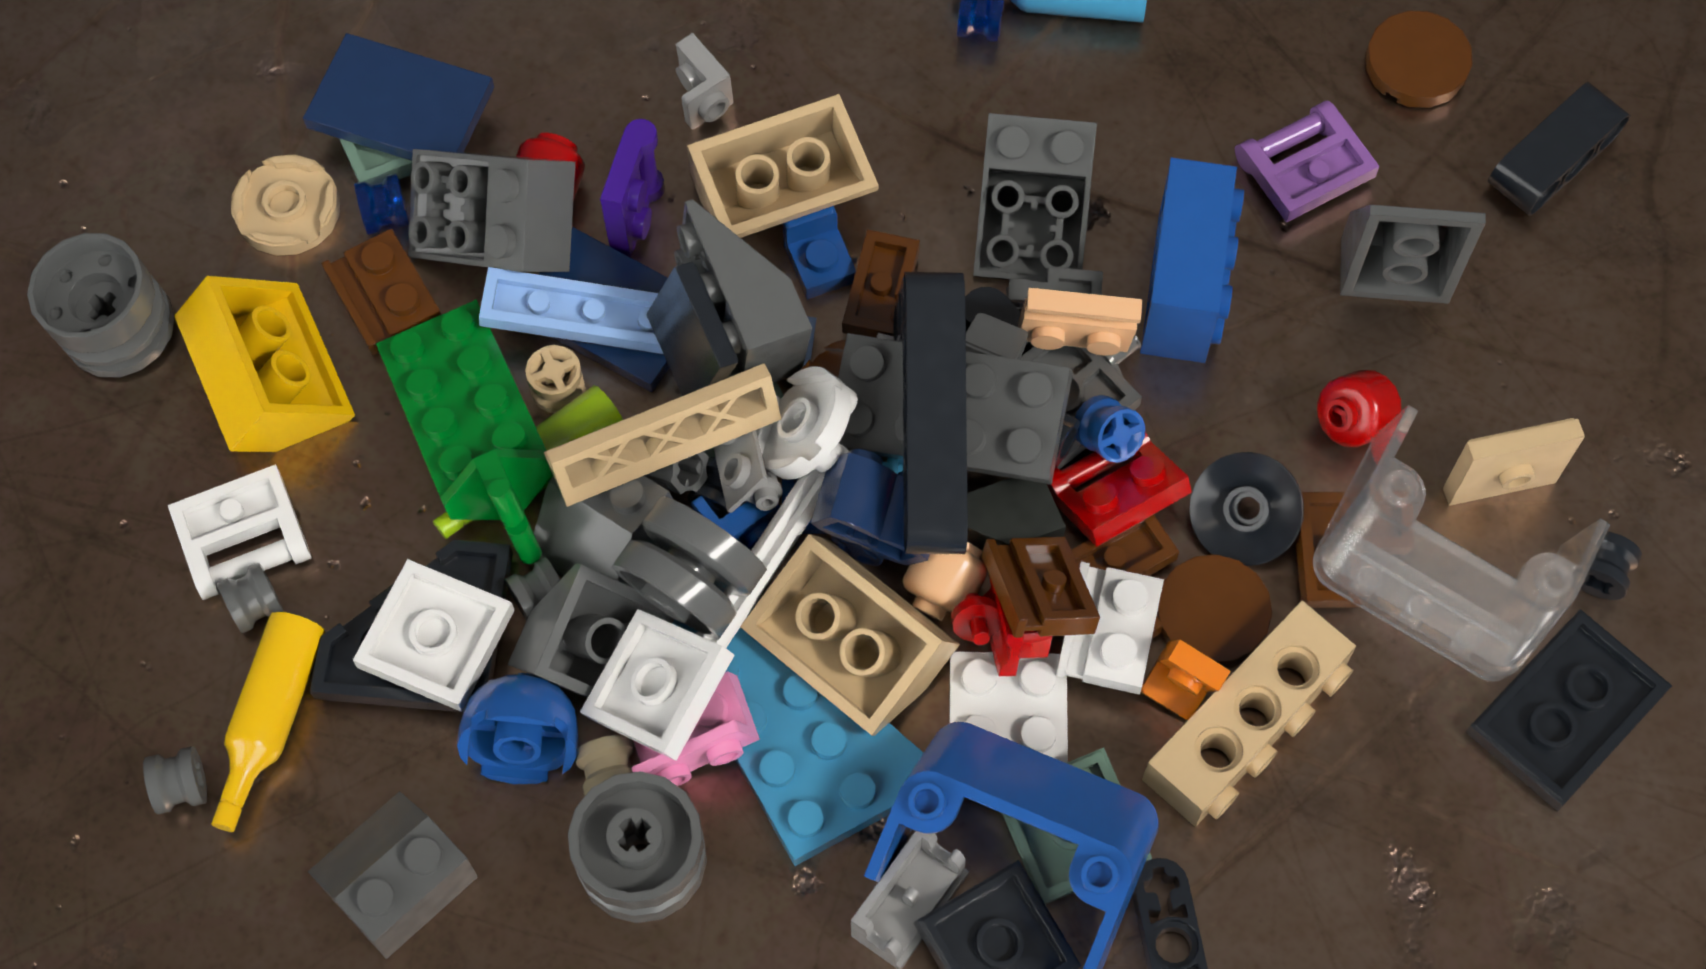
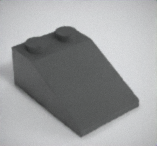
[1340,205,1486,304]

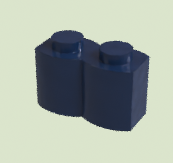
[811,449,930,566]

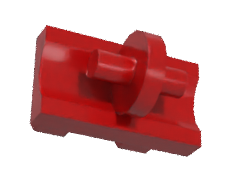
[951,574,1052,677]

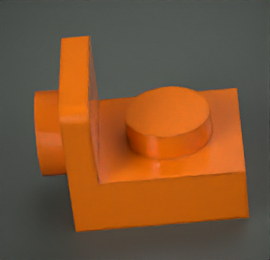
[1141,640,1231,720]

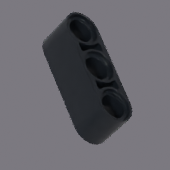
[1488,82,1631,216]

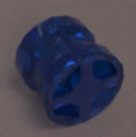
[957,0,1004,42]
[354,173,410,235]

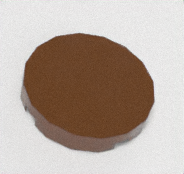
[1366,11,1473,108]
[1157,555,1273,667]

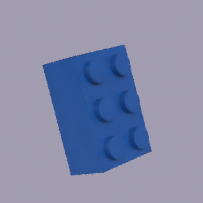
[1140,157,1244,363]

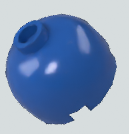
[457,673,578,784]

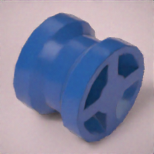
[1075,395,1145,463]

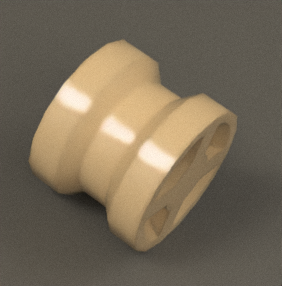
[525,345,586,413]

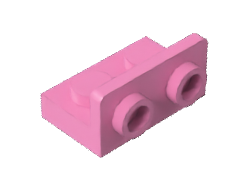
[631,672,760,786]

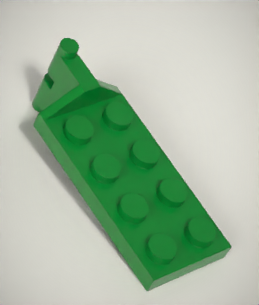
[376,299,553,564]

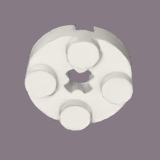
[756,366,858,480]

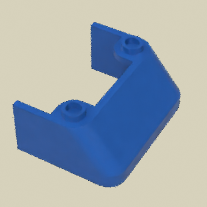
[864,722,1159,969]

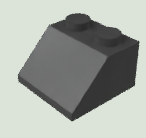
[534,476,673,588]
[308,791,478,959]

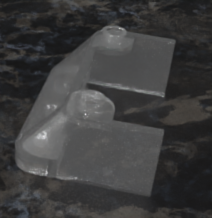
[1313,405,1611,681]

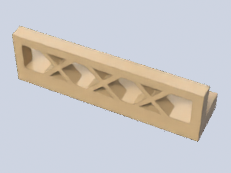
[544,363,782,507]

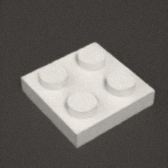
[353,559,515,712]
[580,609,734,761]
[949,652,1068,763]

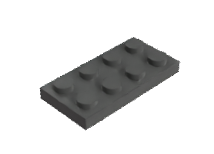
[838,333,1073,484]

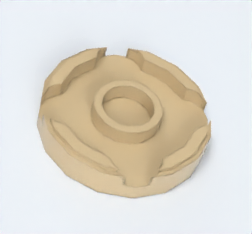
[231,154,340,256]

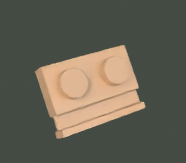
[1018,287,1142,356]

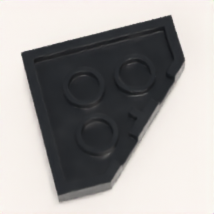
[310,540,513,712]

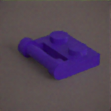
[600,119,665,257]

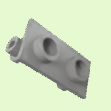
[713,430,782,513]

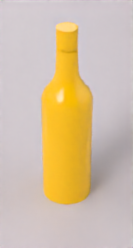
[211,612,326,832]

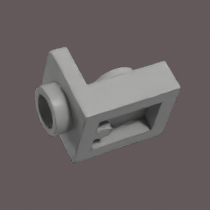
[676,33,734,129]

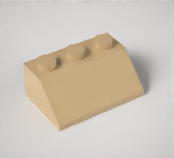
[687,94,879,238]
[740,534,960,736]

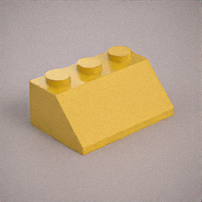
[174,276,355,452]

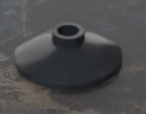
[1189,452,1304,566]

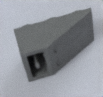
[973,113,1097,282]
[408,149,575,272]
[674,199,812,383]

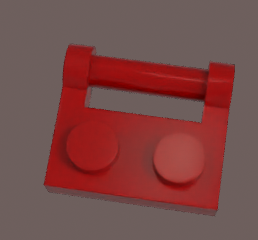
[1047,431,1192,547]

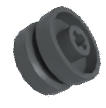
[612,496,767,640]
[568,771,707,923]

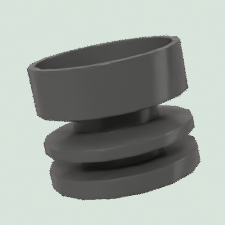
[27,233,175,377]

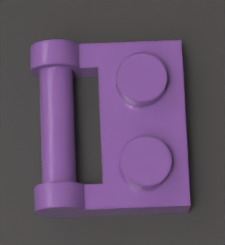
[1235,100,1379,223]

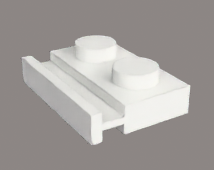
[1056,562,1164,695]

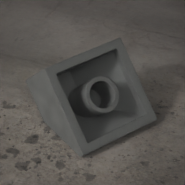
[508,563,674,698]

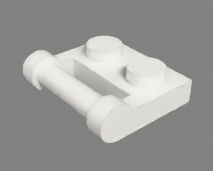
[168,464,312,600]

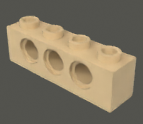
[1142,601,1356,827]

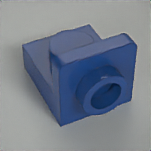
[783,206,856,299]

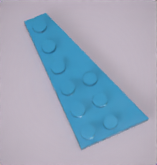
[672,589,924,866]

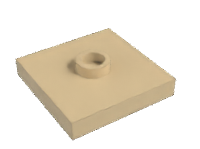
[1443,418,1585,506]

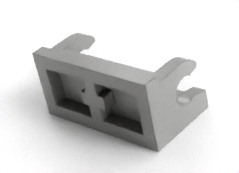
[851,831,969,969]

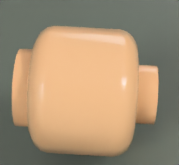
[903,542,988,621]

